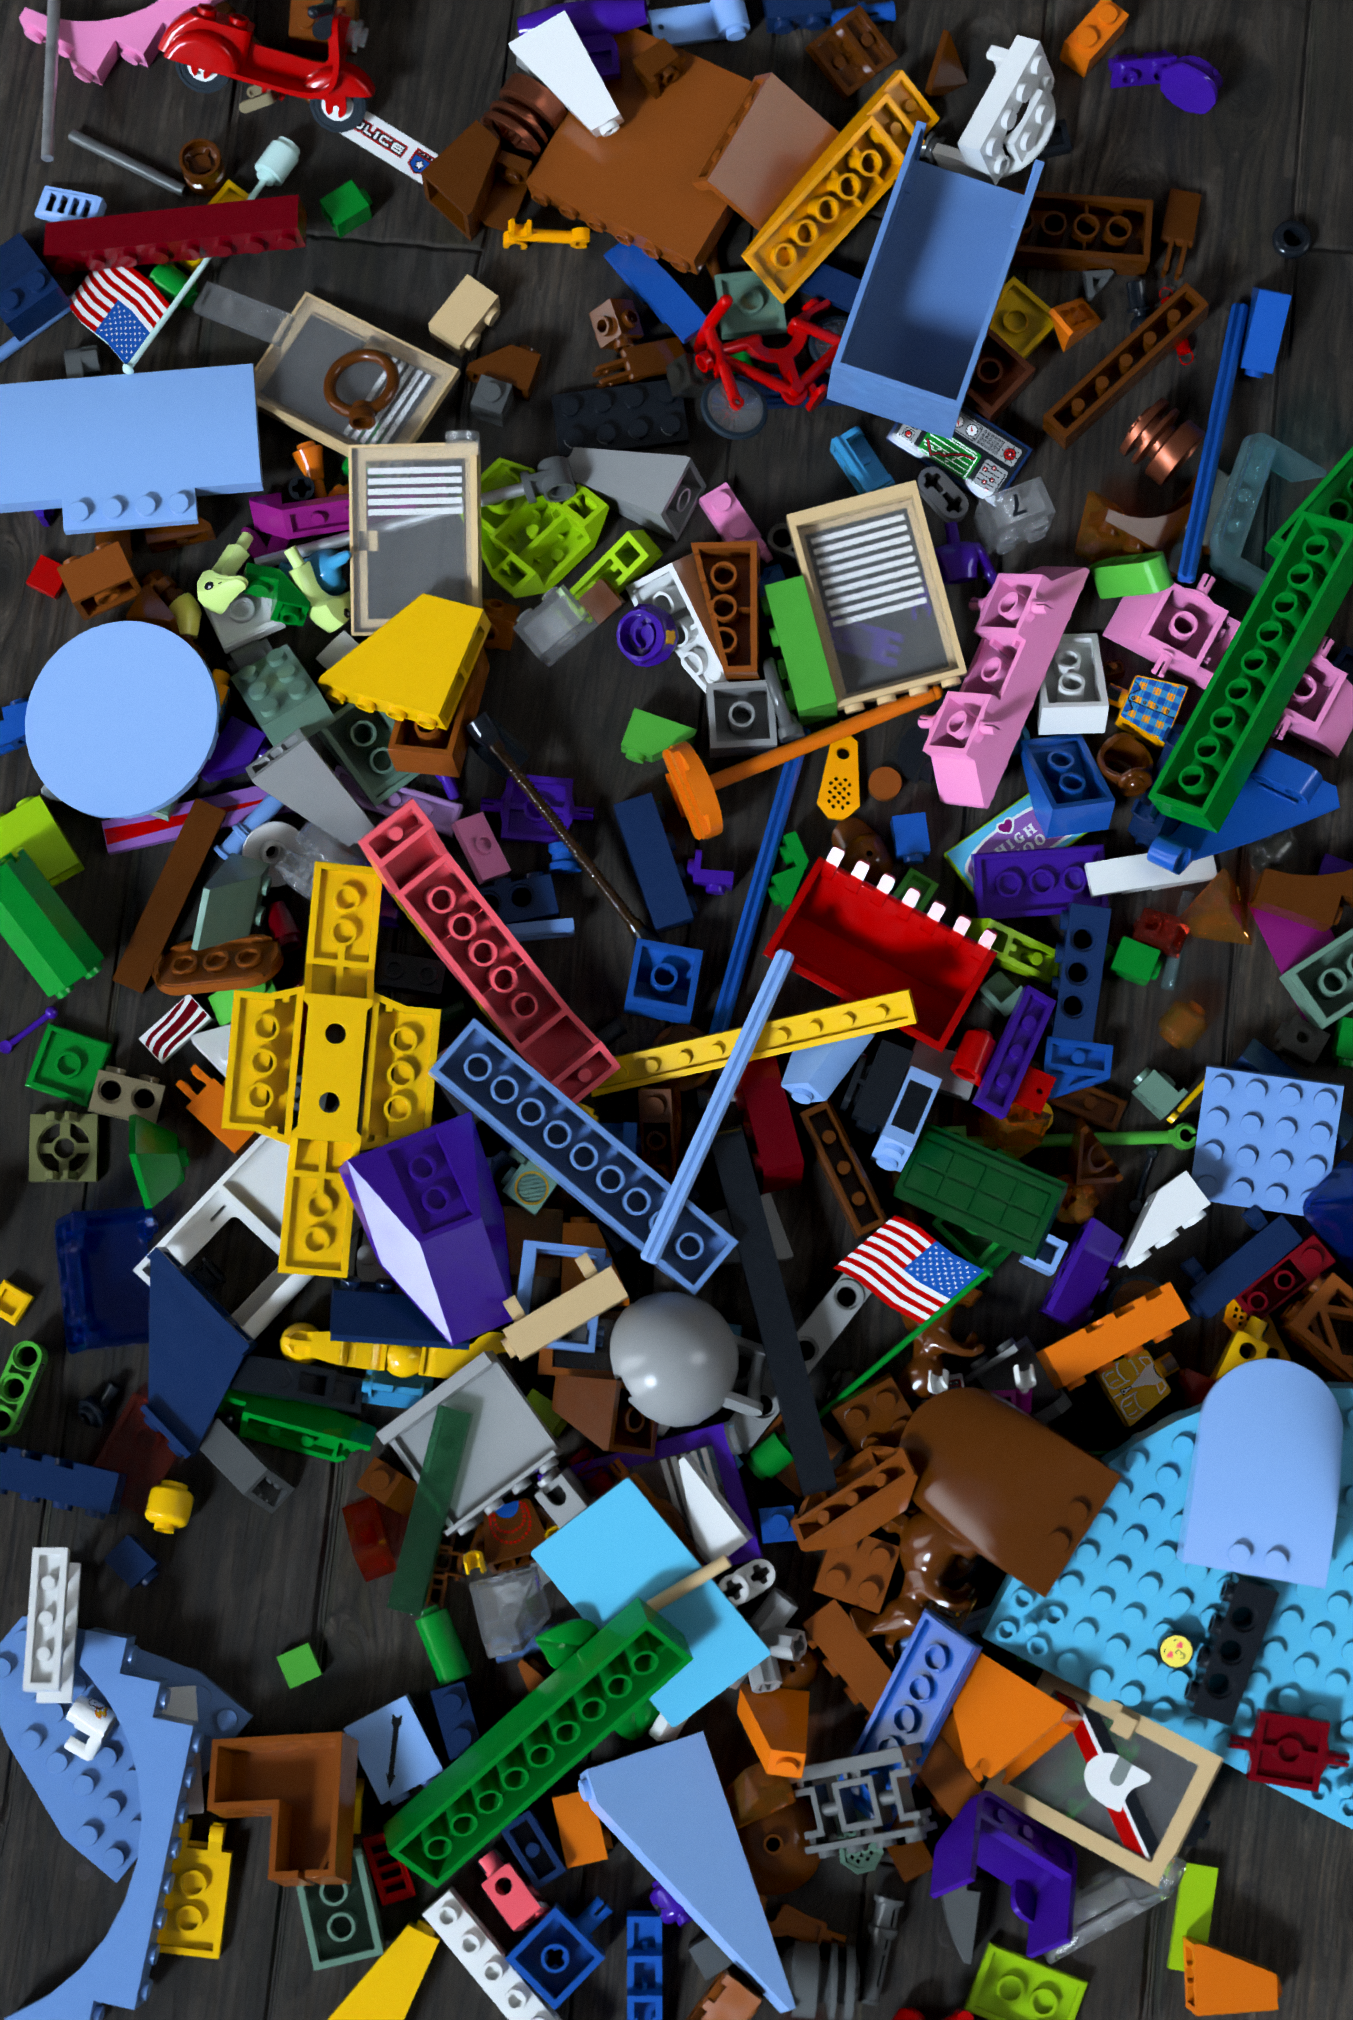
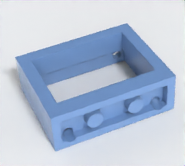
[517,1240,612,1354]

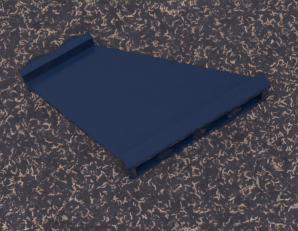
[140,1247,259,1459]

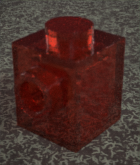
[1132,907,1190,959]

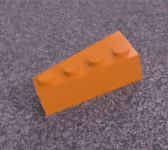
[1035,1282,1191,1391]

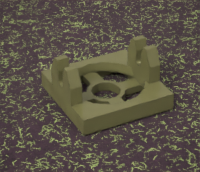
[29,1111,100,1183]

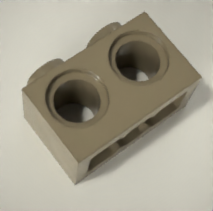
[88,1066,165,1124]

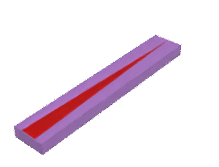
[101,786,296,855]

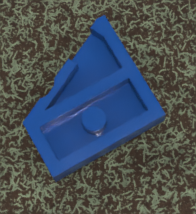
[1039,1036,1113,1101]

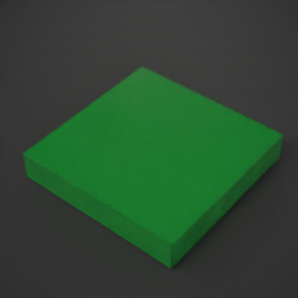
[25,1023,113,1108]

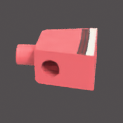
[477,1850,550,1931]

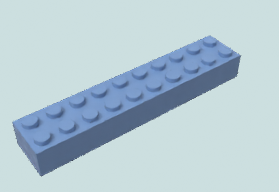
[428,1018,738,1295]

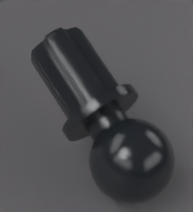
[1126,279,1153,333]

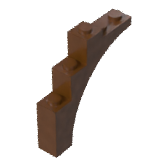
[1249,868,1353,932]

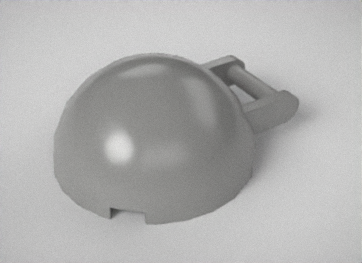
[610,1291,767,1427]

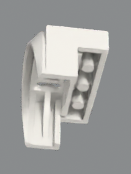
[932,35,1056,186]

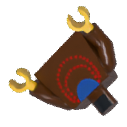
[462,1491,560,1575]

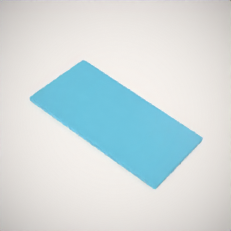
[531,1477,771,1727]

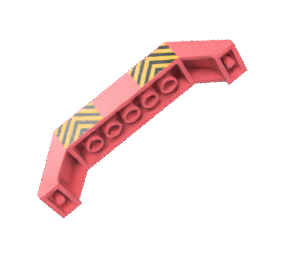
[357,798,621,1104]

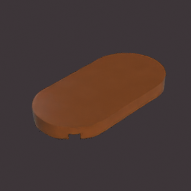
[152,934,284,996]

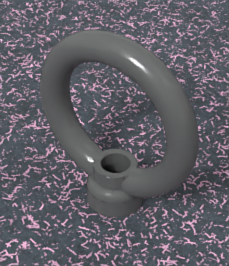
[762,656,805,743]

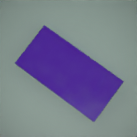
[971,844,1109,919]

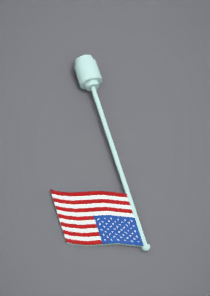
[70,136,300,375]

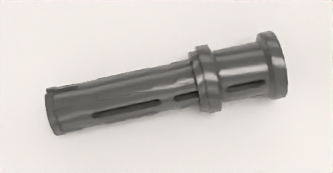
[858,1893,905,2006]

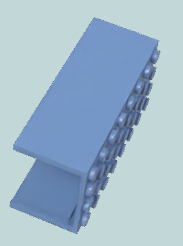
[826,120,1045,440]

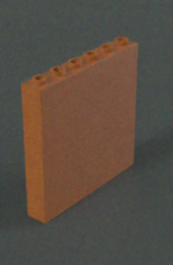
[526,28,752,275]

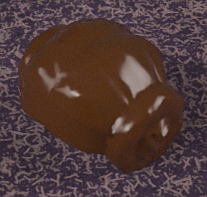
[1095,732,1154,797]

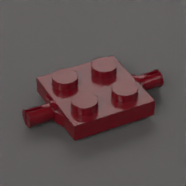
[1227,1708,1350,1792]

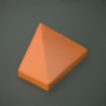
[1049,297,1103,353]

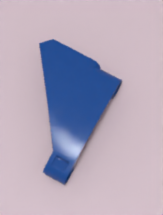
[1147,748,1340,875]

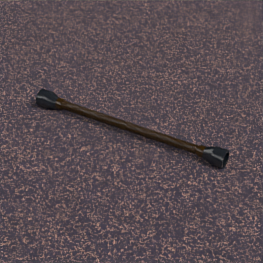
[465,712,665,947]

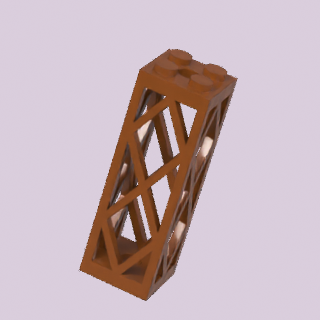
[1276,1272,1353,1383]

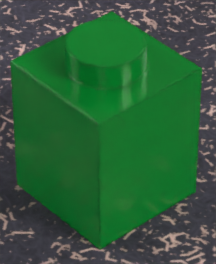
[319,179,373,238]
[1107,936,1162,987]

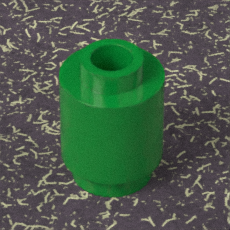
[148,263,198,310]

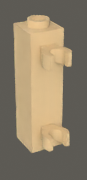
[500,1252,629,1362]

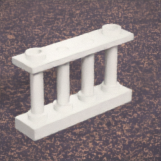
[23,1547,82,1703]

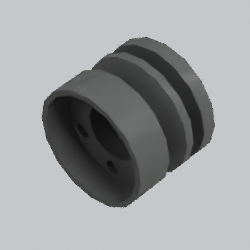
[791,1940,860,2020]

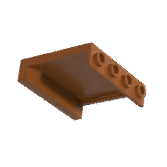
[691,72,840,231]

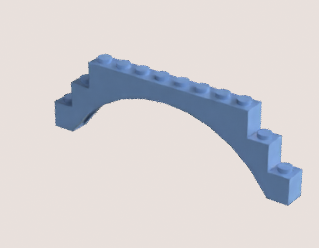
[4,1627,204,2020]

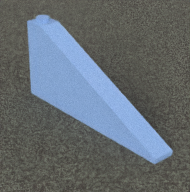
[578,1731,796,2013]

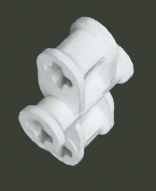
[717,1559,775,1608]

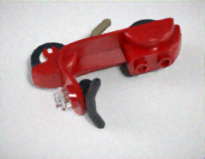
[158,0,376,133]

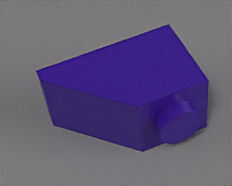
[199,716,271,783]

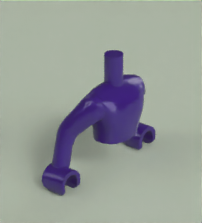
[910,522,998,621]

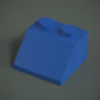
[623,938,703,1025]

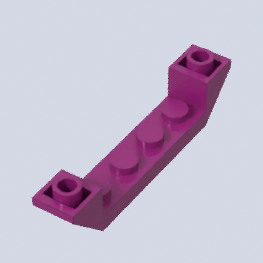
[249,473,449,539]

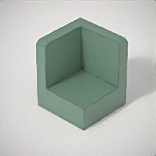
[975,971,1023,1022]

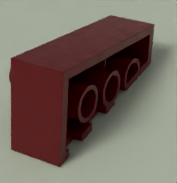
[734,1056,804,1194]

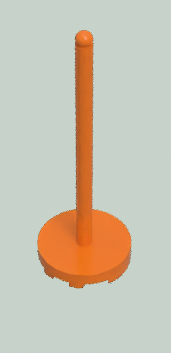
[662,684,943,840]

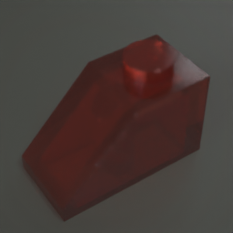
[342,1497,398,1582]

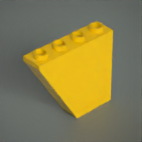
[317,593,492,730]

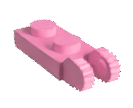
[699,482,773,563]

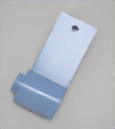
[648,0,750,46]

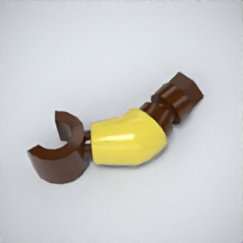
[142,569,206,662]

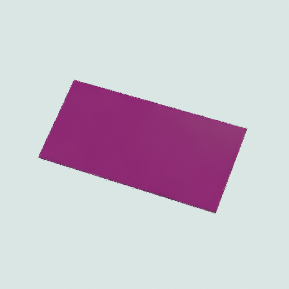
[1247,902,1335,1022]

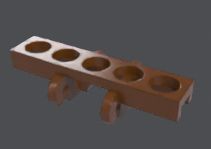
[422,1516,467,1608]

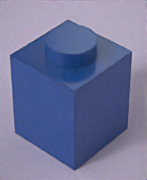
[890,812,931,865]
[758,1505,797,1544]

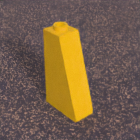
[327,1919,441,2020]

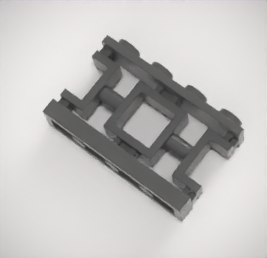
[788,1742,937,1859]

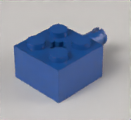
[505,1895,614,2010]

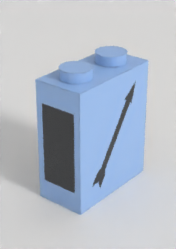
[870,1066,942,1172]
[344,1693,446,1806]

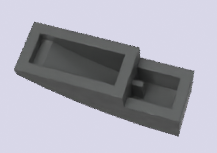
[941,1885,980,1964]

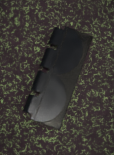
[882,652,970,784]

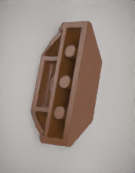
[790,1446,918,1552]

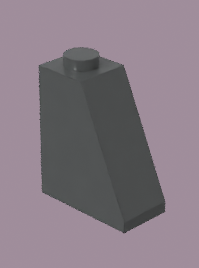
[199,1418,295,1514]

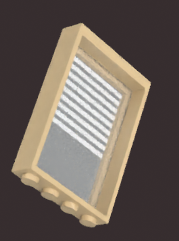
[786,480,967,714]

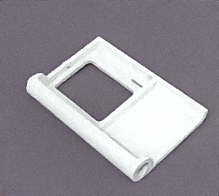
[133,1135,362,1339]

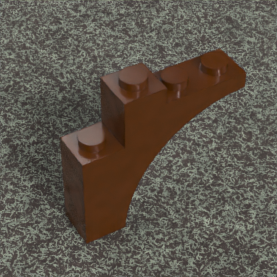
[1086,468,1240,576]

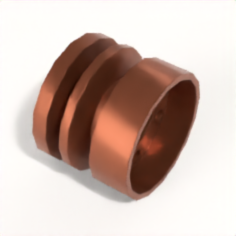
[481,73,567,162]
[1118,397,1206,486]

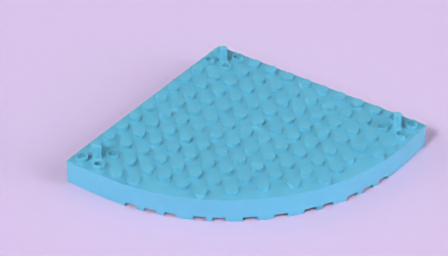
[978,1382,1353,1829]

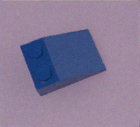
[1018,734,1116,838]

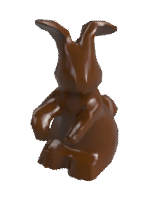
[870,1289,985,1412]
[849,1510,979,1667]

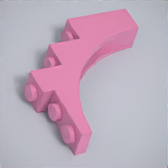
[19,0,225,86]

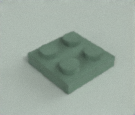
[714,271,787,340]

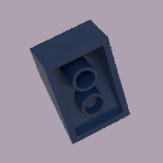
[0,232,72,342]

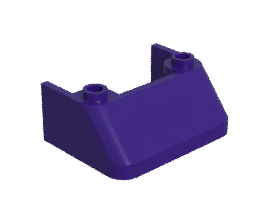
[930,1790,1077,1959]

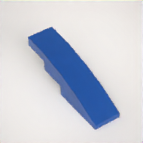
[604,243,706,344]
[627,1910,662,2020]

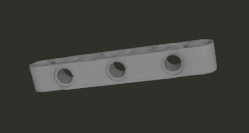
[724,1273,872,1455]

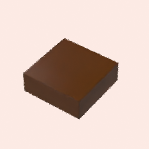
[578,577,626,625]

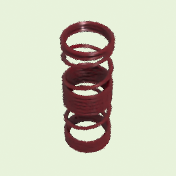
[567,1446,614,1502]

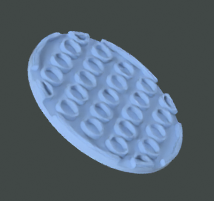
[25,621,221,819]

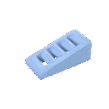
[34,186,107,222]

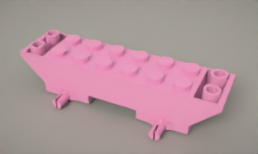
[918,566,1090,809]
[1102,573,1353,759]

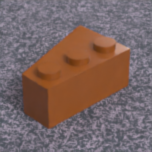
[685,1966,762,2020]

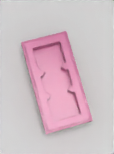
[451,812,511,885]

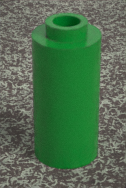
[415,1604,473,1686]

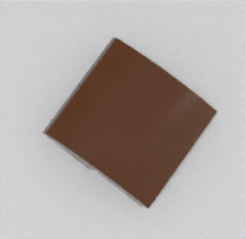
[805,5,898,101]

